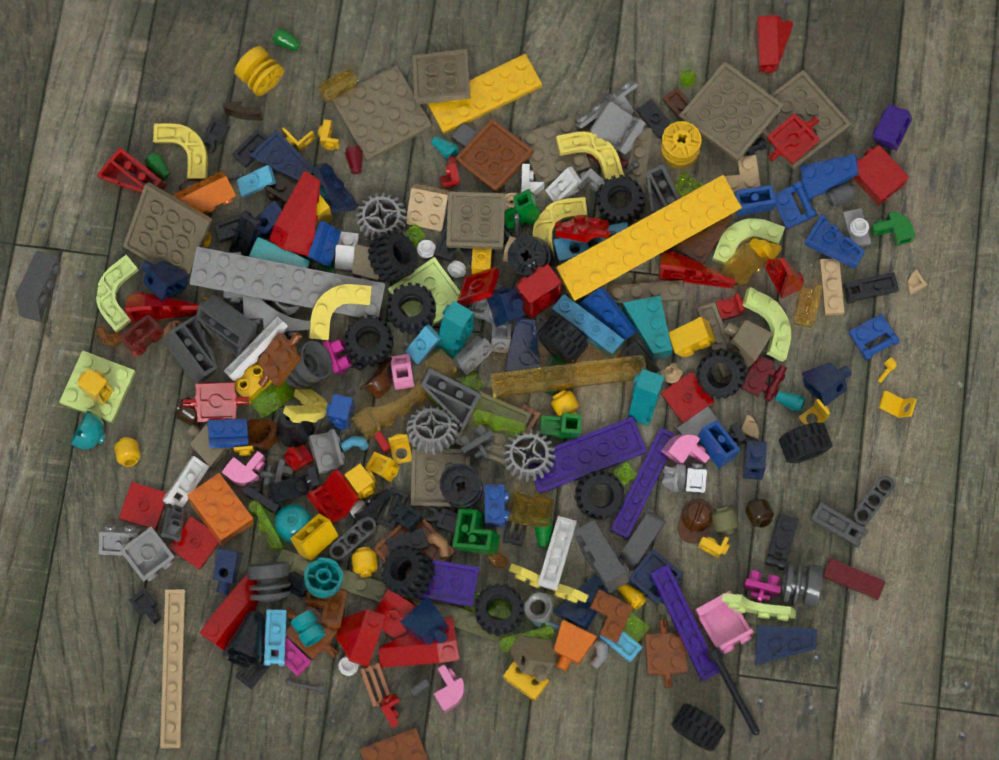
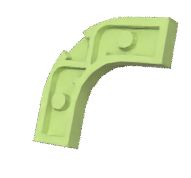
[712,218,785,267]
[96,255,139,333]
[742,287,791,362]
[722,593,796,621]

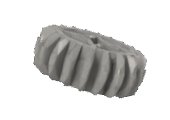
[356,192,407,240]
[406,405,459,455]
[503,429,555,482]

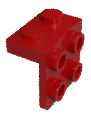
[307,469,359,524]

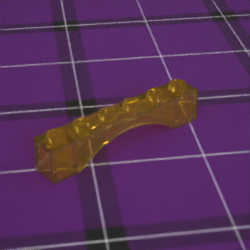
[351,349,457,440]

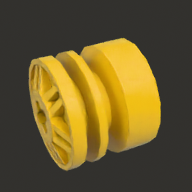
[234,46,284,96]
[661,121,701,169]

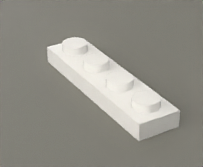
[224,316,288,381]
[538,516,577,590]

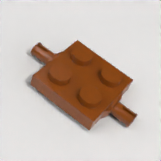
[257,332,302,387]
[286,606,339,661]
[644,620,688,688]

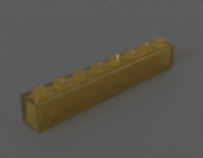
[490,355,646,398]

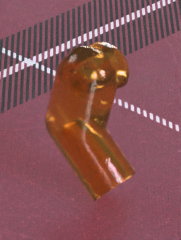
[95,326,122,346]
[489,542,508,568]

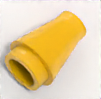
[617,583,646,610]

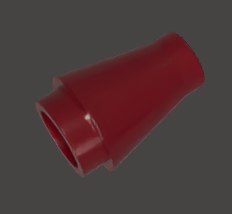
[344,146,363,174]

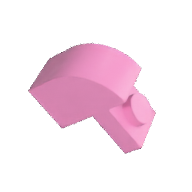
[391,354,414,390]
[661,434,710,463]
[222,451,266,487]
[434,665,465,713]

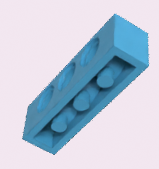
[553,222,628,265]
[552,294,624,360]

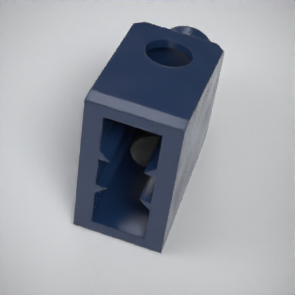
[254,200,283,242]
[141,261,190,300]
[487,287,524,327]
[802,362,852,406]
[743,441,767,480]
[213,548,243,594]
[400,596,449,645]

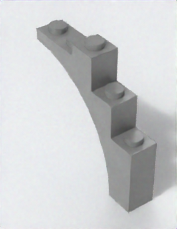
[224,252,310,337]

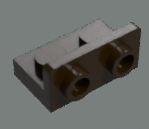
[264,174,296,208]

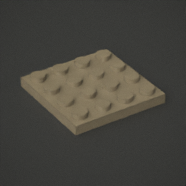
[678,62,784,163]
[332,65,432,162]
[762,70,851,171]
[123,182,213,282]

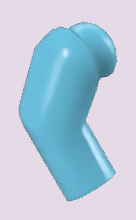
[340,436,369,452]

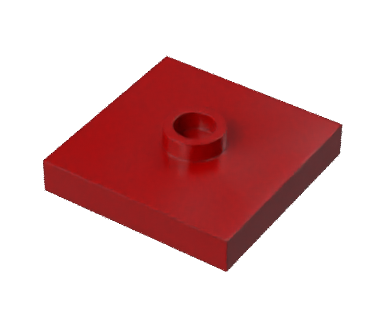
[457,267,500,306]
[661,372,715,424]
[119,482,166,530]
[168,516,219,570]
[374,590,417,639]

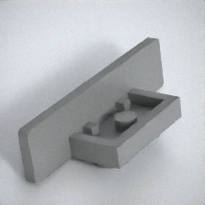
[575,81,638,129]

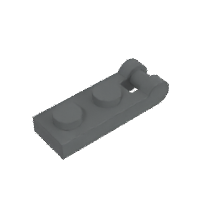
[811,503,868,548]

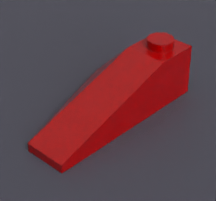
[269,171,320,256]
[658,251,735,289]
[764,258,804,299]
[125,292,199,323]
[200,573,259,650]
[378,616,459,668]

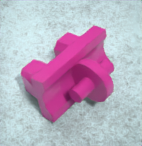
[323,339,353,375]
[743,570,781,603]

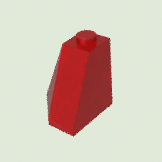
[754,15,793,74]
[336,609,386,667]

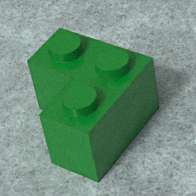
[453,508,500,555]

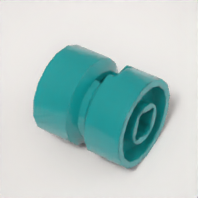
[290,610,326,647]

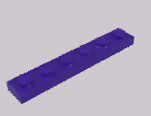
[610,428,676,539]
[649,565,719,681]

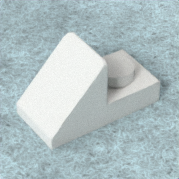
[521,164,544,196]
[545,167,582,202]
[335,232,359,271]

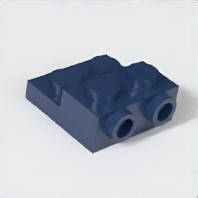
[628,549,683,606]

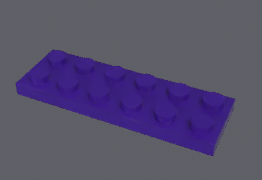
[526,417,647,494]

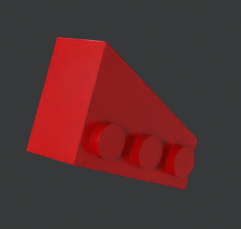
[96,147,167,194]

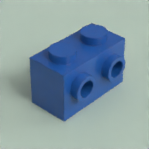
[734,185,776,216]
[326,394,356,430]
[697,420,740,469]
[485,484,509,528]

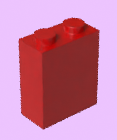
[853,145,909,206]

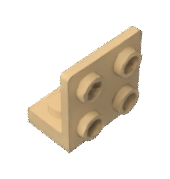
[406,183,451,231]

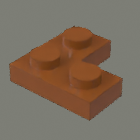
[305,590,348,628]
[589,590,634,643]

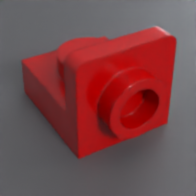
[439,156,460,188]
[715,293,746,321]
[284,444,314,472]
[379,694,400,728]

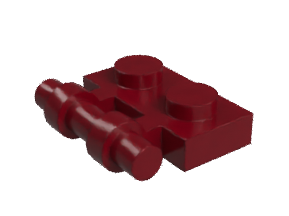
[741,355,787,402]

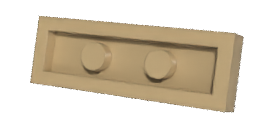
[819,259,844,316]

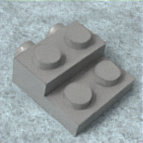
[119,527,175,582]

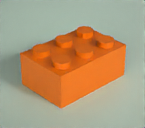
[172,171,236,213]
[187,473,254,547]

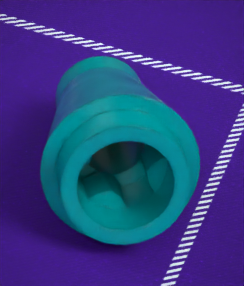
[431,136,459,160]
[775,390,806,413]

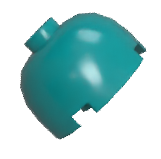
[71,410,106,450]
[274,504,312,544]
[304,558,343,598]

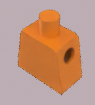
[553,620,597,671]

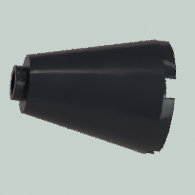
[276,411,314,448]
[223,611,265,668]

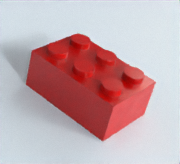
[516,264,562,320]

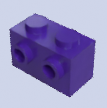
[873,105,913,151]

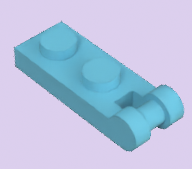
[264,610,287,666]

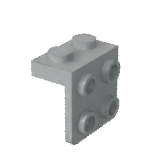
[590,102,645,155]

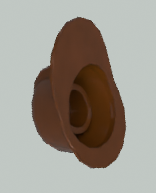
[359,357,392,399]
[247,419,279,450]
[677,498,713,544]

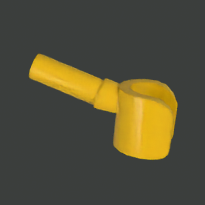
[877,357,897,383]

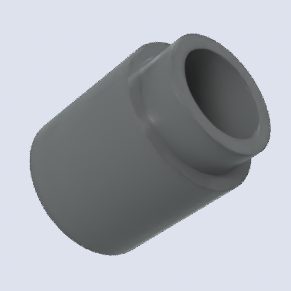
[826,182,856,207]

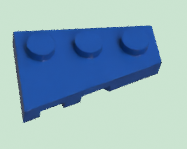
[801,154,859,202]
[804,214,865,269]
[578,286,637,341]

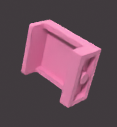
[695,591,754,654]

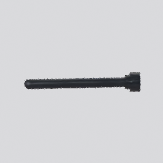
[705,647,760,736]

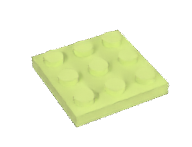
[388,257,460,332]
[59,350,136,424]

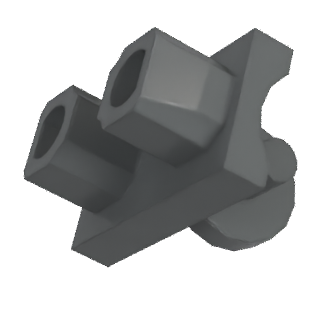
[459,425,495,459]
[260,459,293,496]
[160,505,185,542]

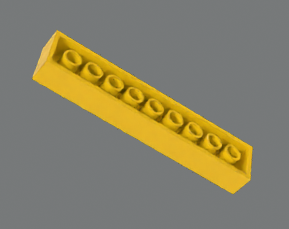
[555,175,742,301]

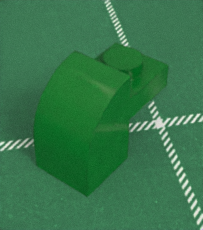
[504,189,540,230]
[870,212,916,246]
[540,413,582,439]

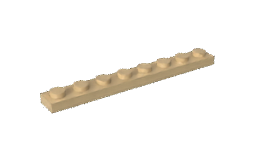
[160,590,186,749]

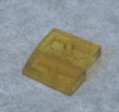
[508,491,554,527]

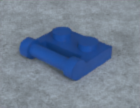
[774,181,818,230]
[848,314,900,361]

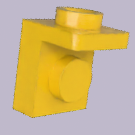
[749,238,782,260]
[365,452,400,482]
[698,537,730,559]

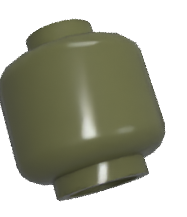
[711,505,739,535]

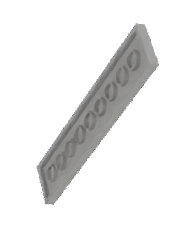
[189,247,385,319]

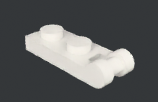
[162,456,209,507]

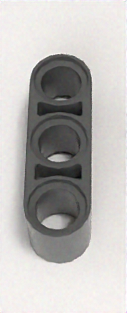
[852,476,894,527]
[619,511,666,568]
[329,517,377,563]

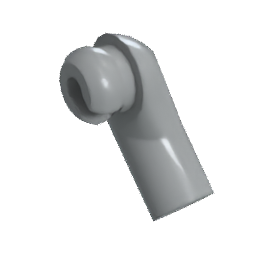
[590,639,609,669]

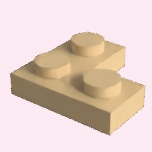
[724,155,760,193]

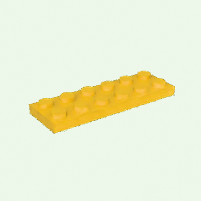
[427,54,542,135]

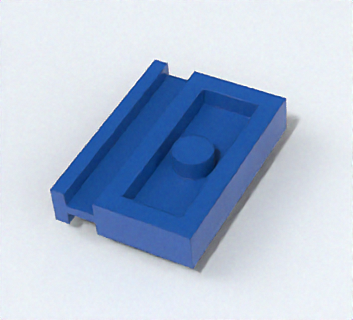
[308,221,341,267]
[207,419,249,448]

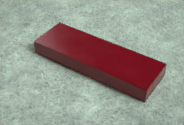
[823,559,886,600]

